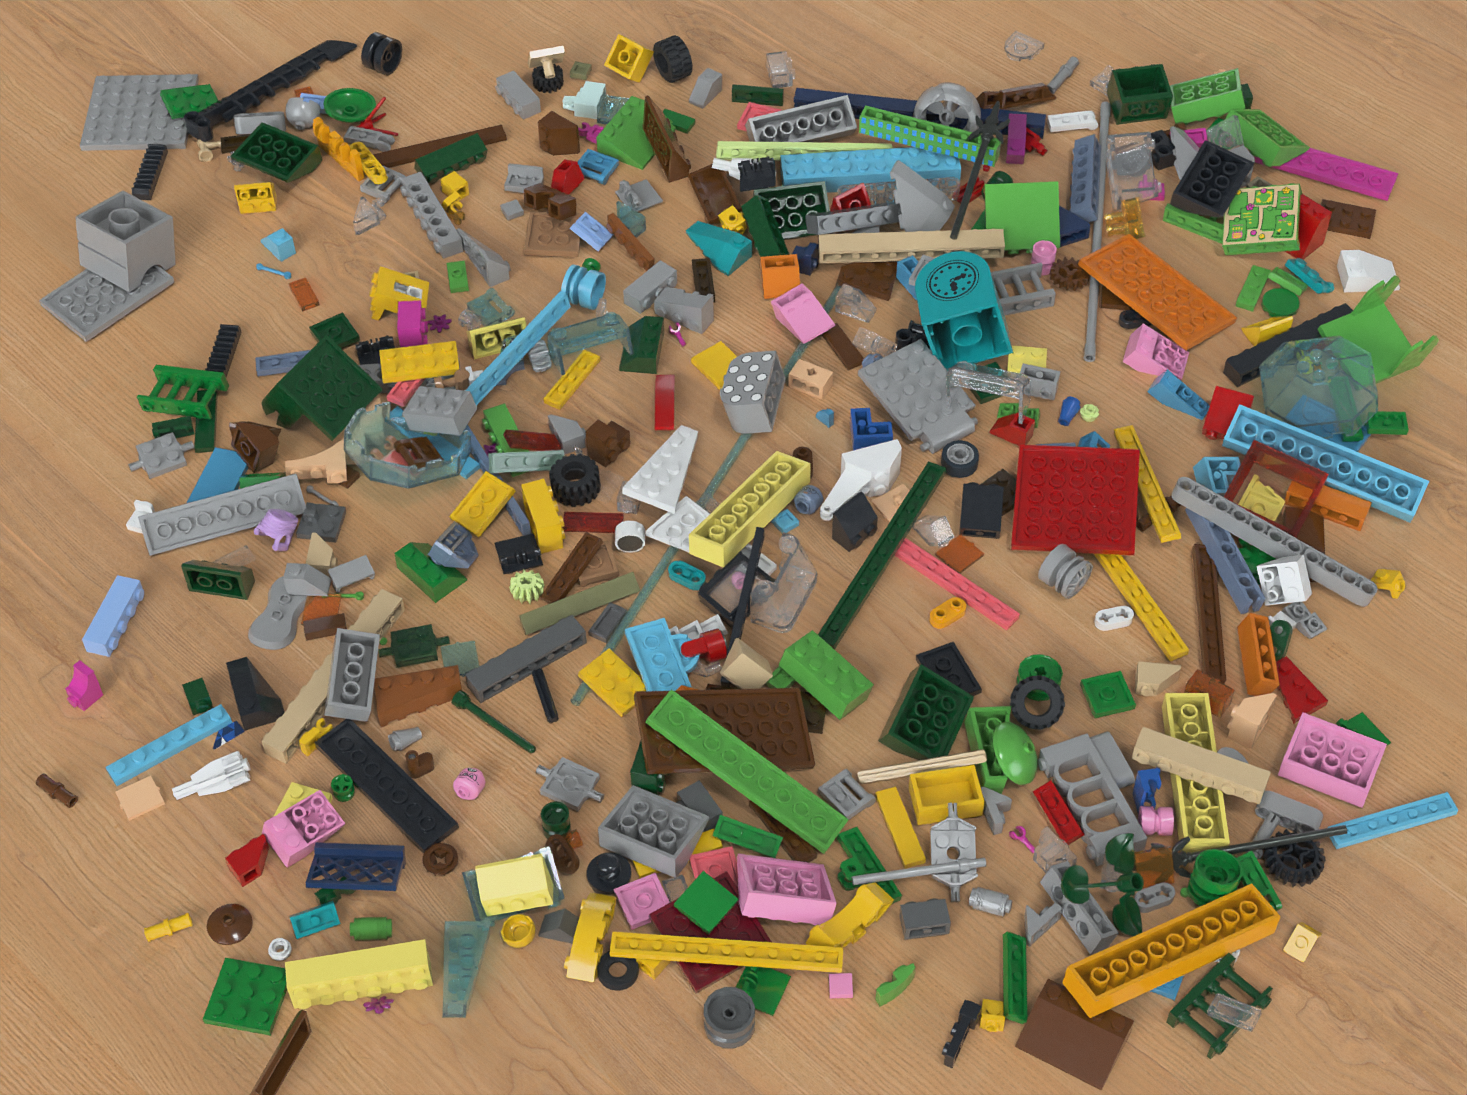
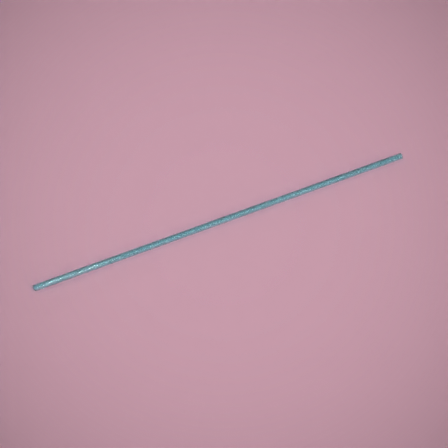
[570,262,854,706]

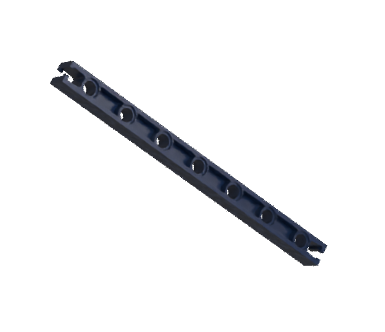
[794,88,1046,139]

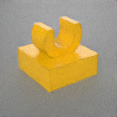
[441,191,463,216]

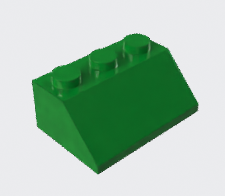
[394,542,467,603]

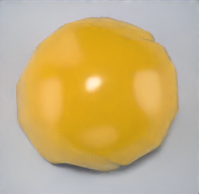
[500,914,536,948]

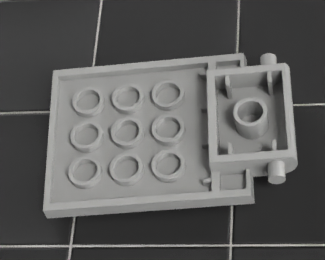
[858,339,978,454]

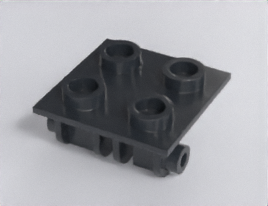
[738,156,776,192]
[355,335,395,365]
[494,533,543,574]

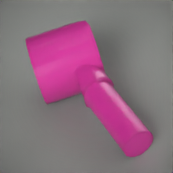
[668,322,686,347]
[1009,826,1036,854]

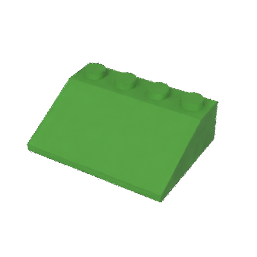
[1170,68,1245,125]
[596,96,676,170]
[1221,109,1310,167]

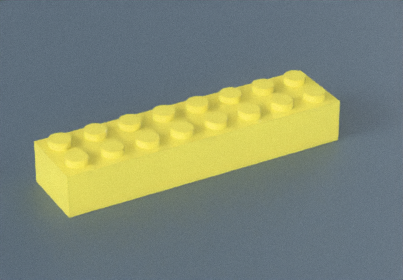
[689,451,810,567]
[1162,693,1230,853]

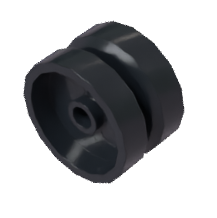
[361,32,403,76]

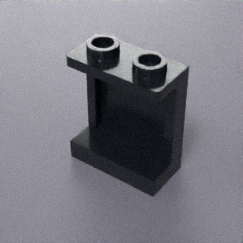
[959,482,1004,539]

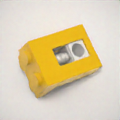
[369,266,429,321]

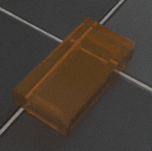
[288,277,320,312]

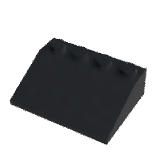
[1170,140,1254,218]

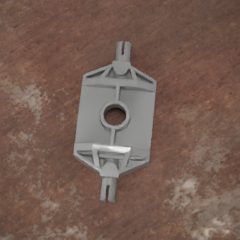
[930,803,978,902]

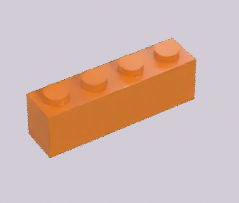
[1285,475,1372,531]
[1237,613,1280,696]

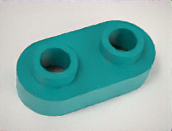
[668,561,706,590]

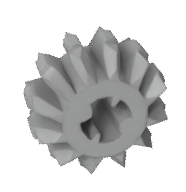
[527,339,552,372]

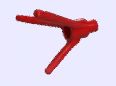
[356,97,398,136]

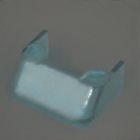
[546,312,633,375]

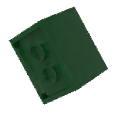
[1106,64,1173,125]

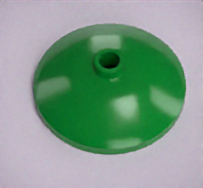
[323,88,376,123]

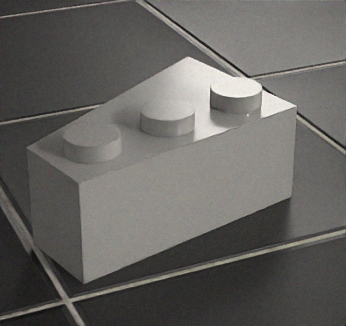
[654,287,714,334]

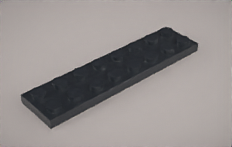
[315,719,459,853]

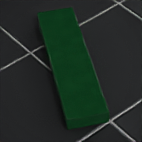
[194,390,218,453]

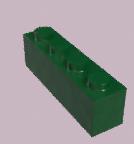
[414,133,488,184]
[741,195,790,257]

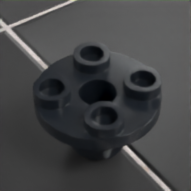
[587,852,632,894]

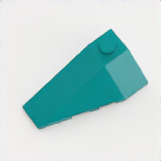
[686,221,752,276]

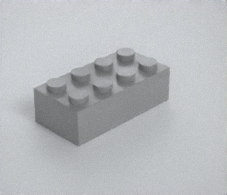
[324,628,380,722]

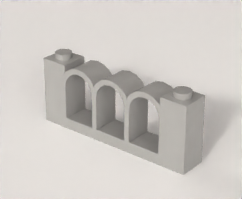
[1037,734,1147,866]

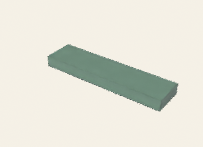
[488,450,564,473]

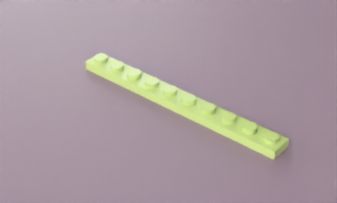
[716,141,893,160]

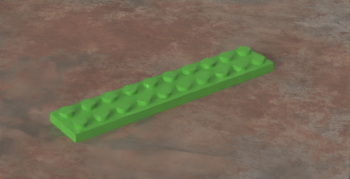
[645,689,849,854]

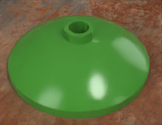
[993,722,1038,785]

